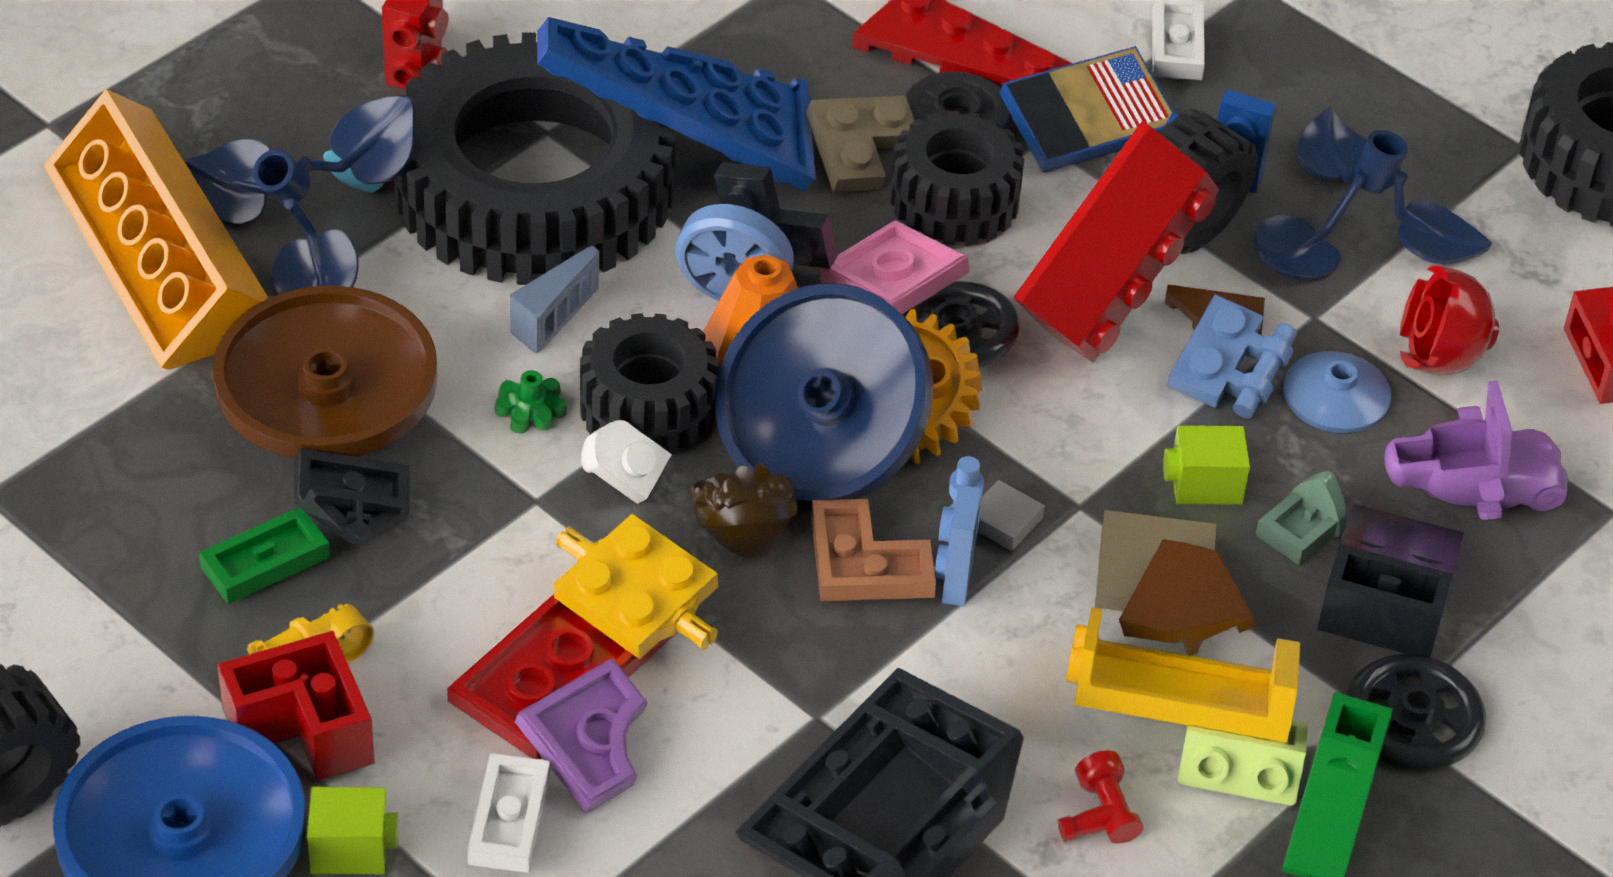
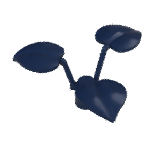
[185,96,415,294]
[1254,107,1493,281]

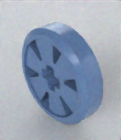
[675,204,794,301]

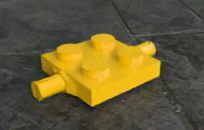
[553,514,718,659]

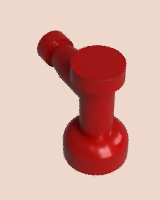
[1057,750,1144,844]

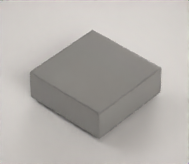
[978,479,1045,551]

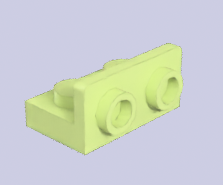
[1177,721,1308,806]

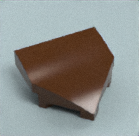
[1119,539,1256,656]

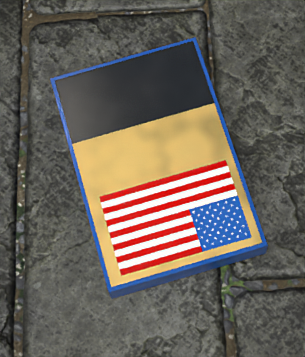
[999,46,1175,172]

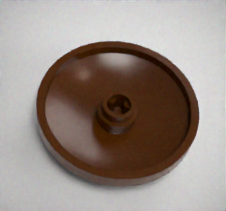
[213,286,438,458]

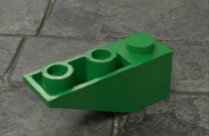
[1282,692,1393,877]

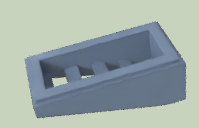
[510,246,599,353]

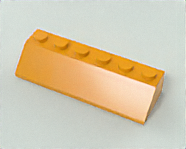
[43,89,268,370]

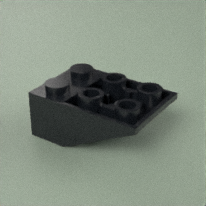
[1317,503,1464,657]

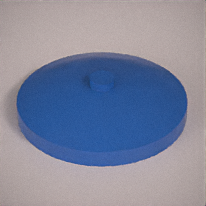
[53,716,306,877]

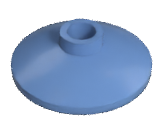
[1283,351,1392,434]

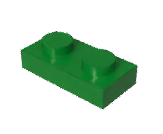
[199,507,330,605]

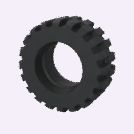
[1519,42,1613,227]

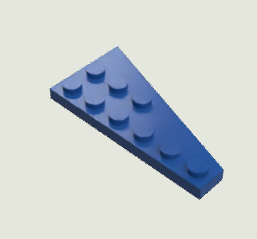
[537,17,816,192]

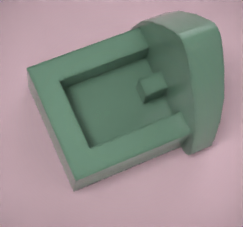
[1255,471,1347,566]

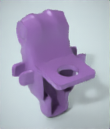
[1384,380,1568,520]

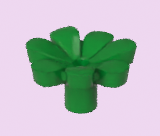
[494,370,567,433]

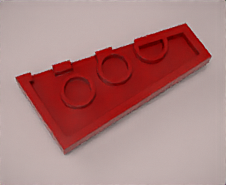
[852,0,1073,88]

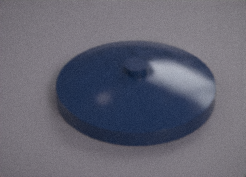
[715,283,933,505]

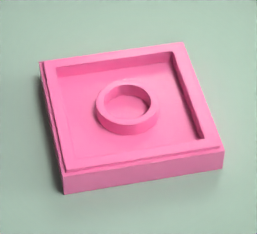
[819,220,970,314]

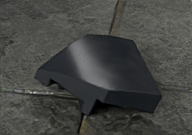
[294,448,410,546]

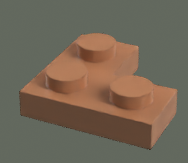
[811,499,936,601]

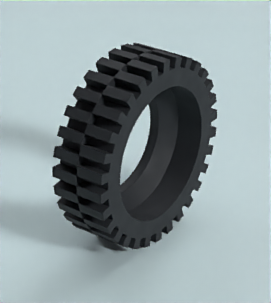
[393,32,676,285]

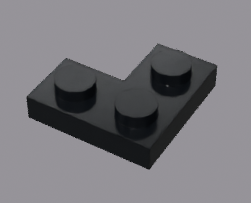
[714,162,838,269]

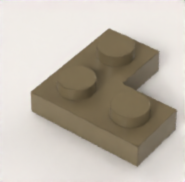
[806,96,914,192]

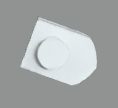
[581,420,672,504]

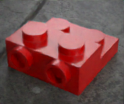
[382,0,449,90]

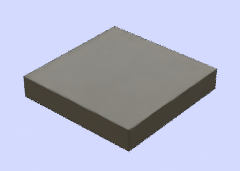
[1095,510,1217,611]

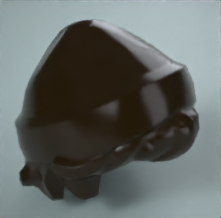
[690,463,798,557]

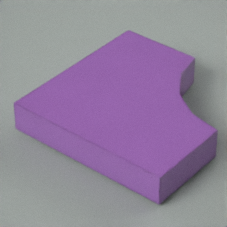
[515,658,648,814]

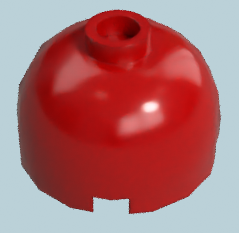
[1399,265,1499,375]

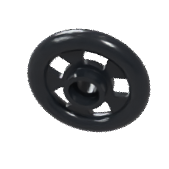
[902,281,1020,368]
[1347,654,1486,769]

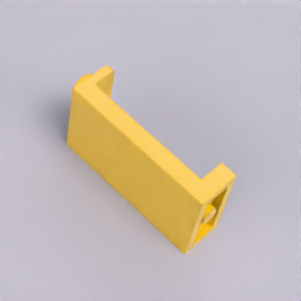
[1066,607,1300,743]

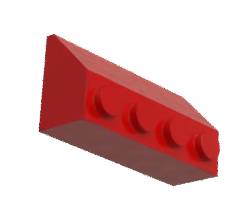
[1013,121,1219,363]

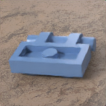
[1167,294,1297,419]
[935,456,984,607]

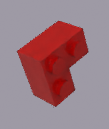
[217,631,375,781]

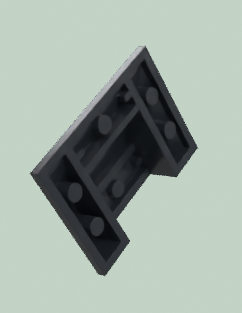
[736,667,1024,877]

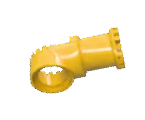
[247,604,375,663]

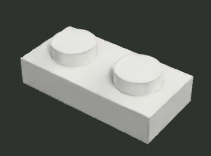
[1152,0,1204,80]
[467,753,550,873]

